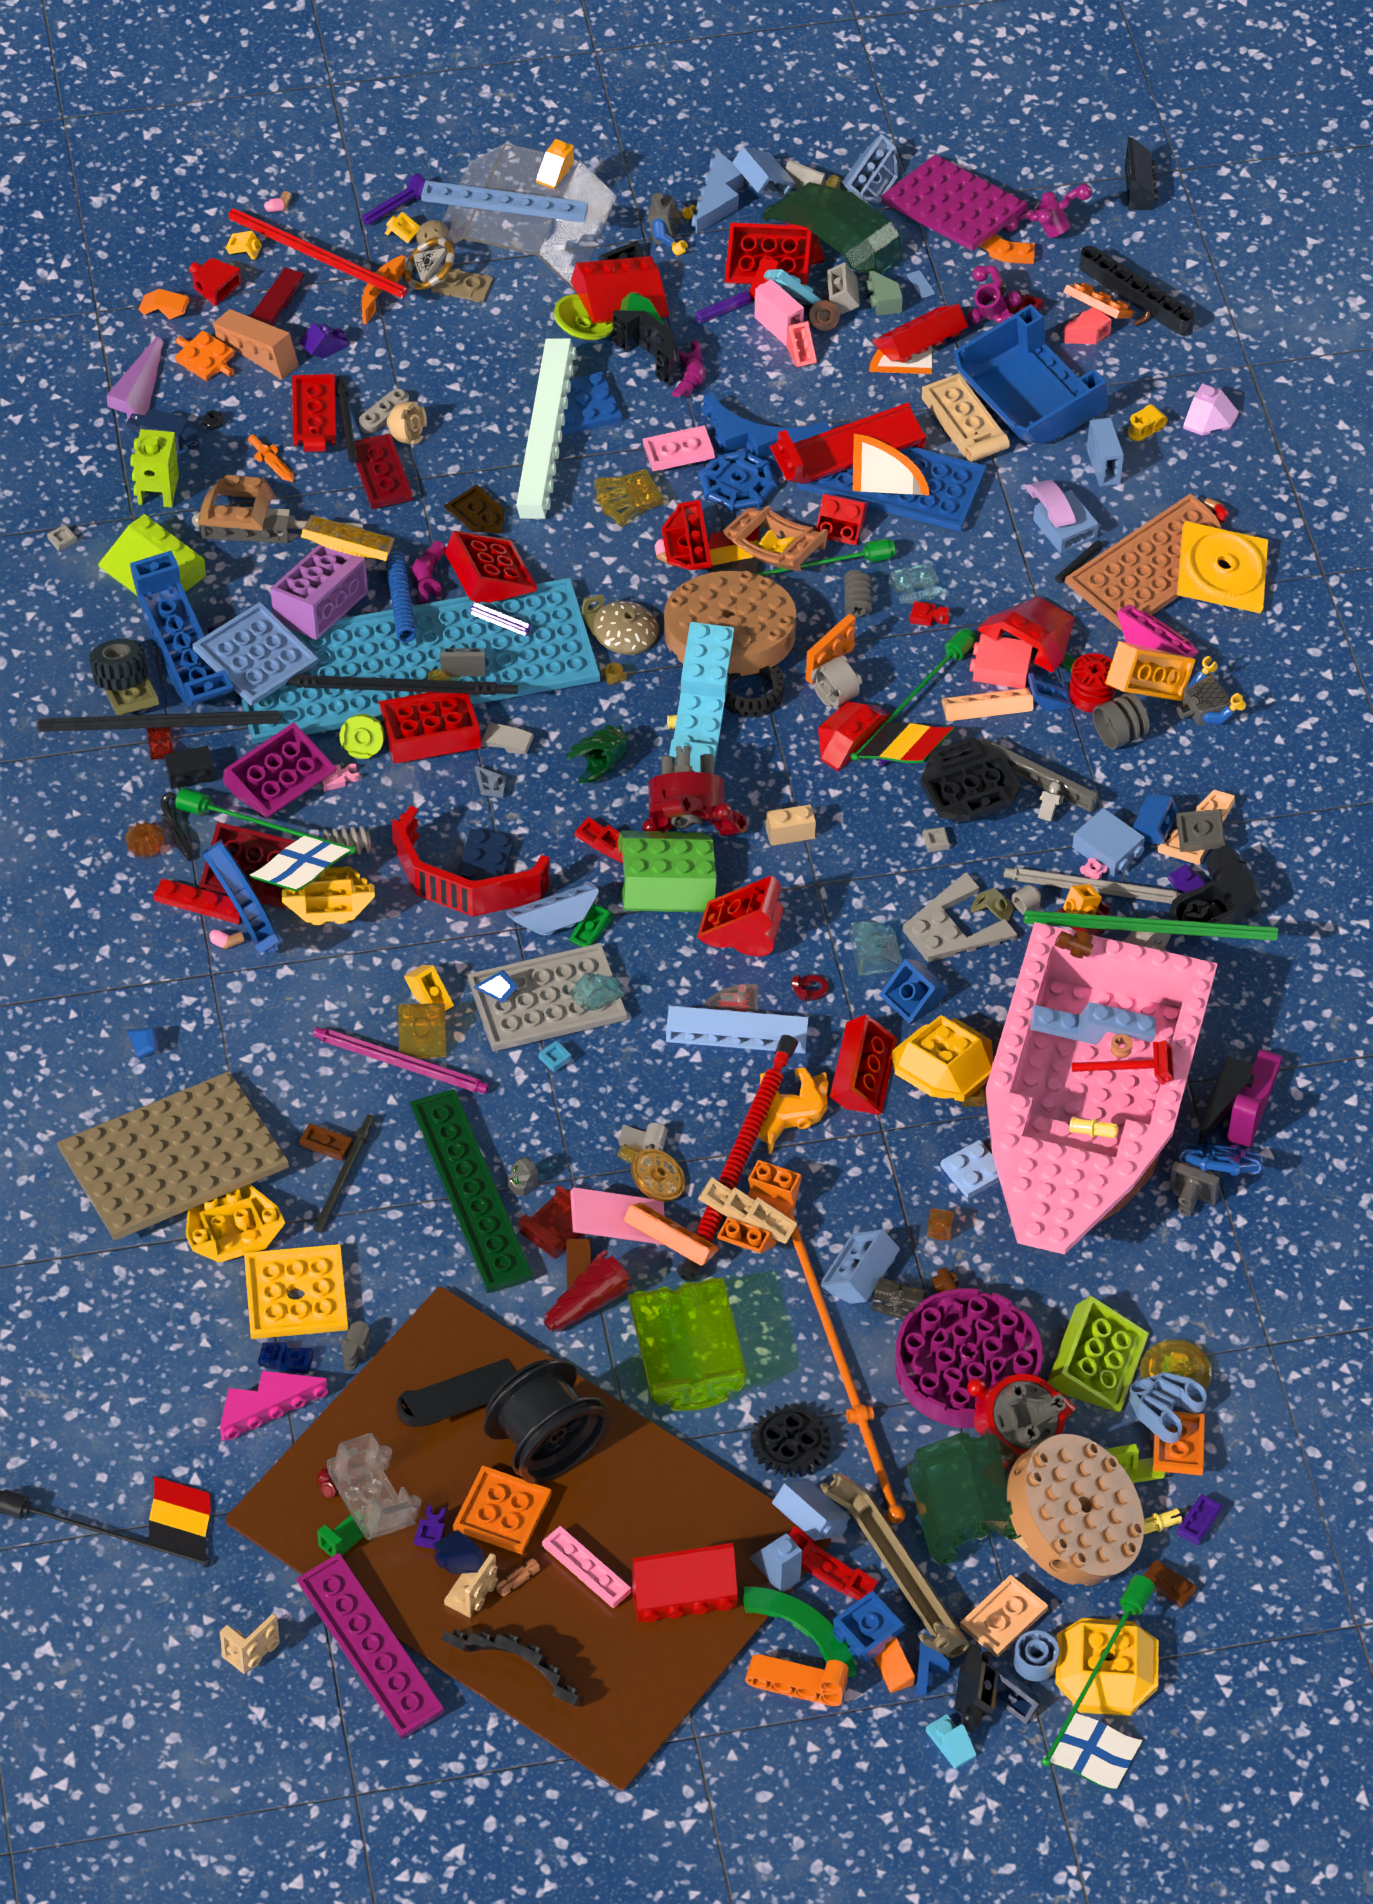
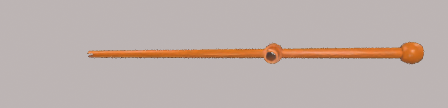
[790,1212,905,1524]

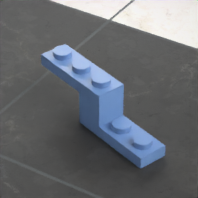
[1030,1002,1156,1045]

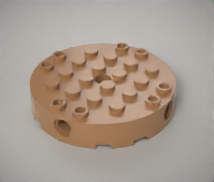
[664,571,796,676]
[1007,1434,1144,1586]

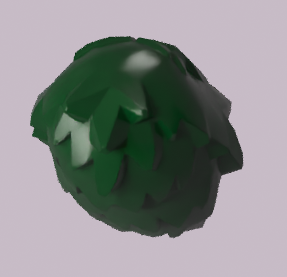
[566,725,628,783]

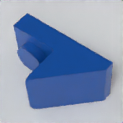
[916,1640,949,1695]

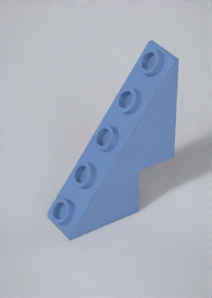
[692,151,744,234]

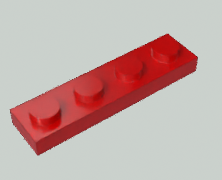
[153,878,242,924]

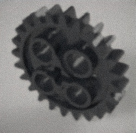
[751,1404,830,1478]

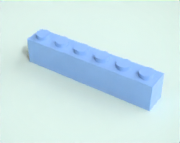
[666,1006,808,1054]

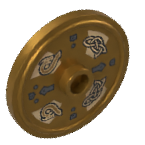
[631,1149,685,1202]

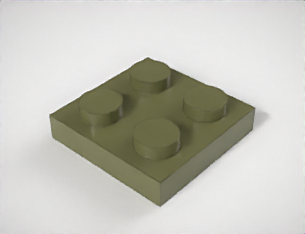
[105,677,159,716]

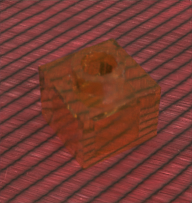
[926,1208,954,1241]

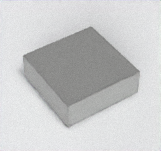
[47,524,78,552]
[922,827,950,853]

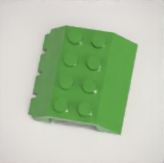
[618,831,716,912]

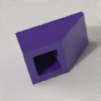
[299,322,351,359]

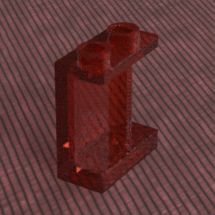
[519,1185,584,1260]

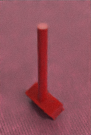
[1072,1040,1174,1085]

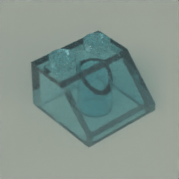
[850,920,902,976]

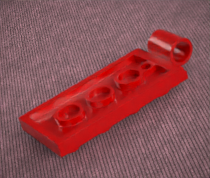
[292,374,336,453]

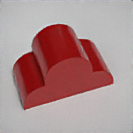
[697,875,784,957]

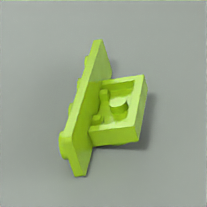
[1105,1444,1165,1483]

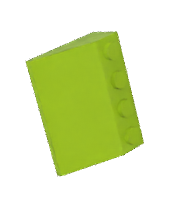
[98,514,206,595]
[1047,1296,1149,1412]

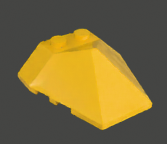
[282,866,375,925]

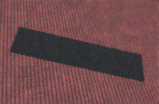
[401,1358,516,1427]

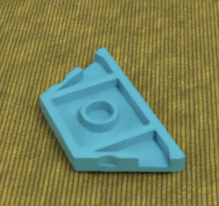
[764,269,822,307]

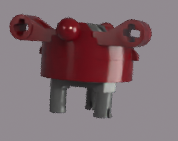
[642,746,748,836]

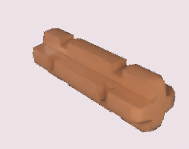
[496,1558,540,1596]

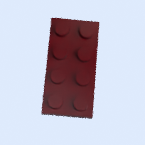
[355,433,413,509]

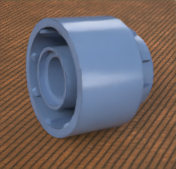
[1014,1630,1059,1681]

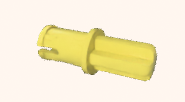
[1070,1117,1118,1138]
[1144,1508,1182,1535]

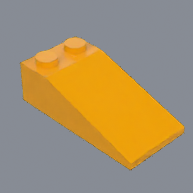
[1105,641,1196,701]

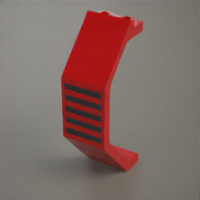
[392,805,550,917]

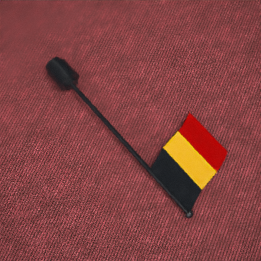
[0,1476,211,1568]

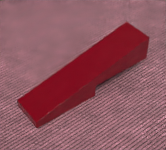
[250,267,304,326]

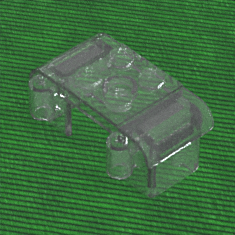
[327,1433,421,1540]

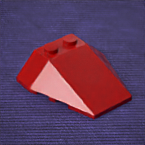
[978,596,1075,673]

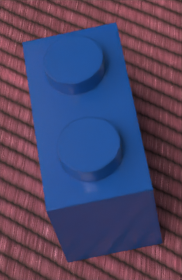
[1133,795,1178,844]

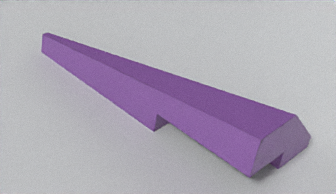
[106,337,164,419]

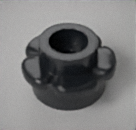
[202,410,223,430]

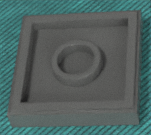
[1176,809,1225,852]

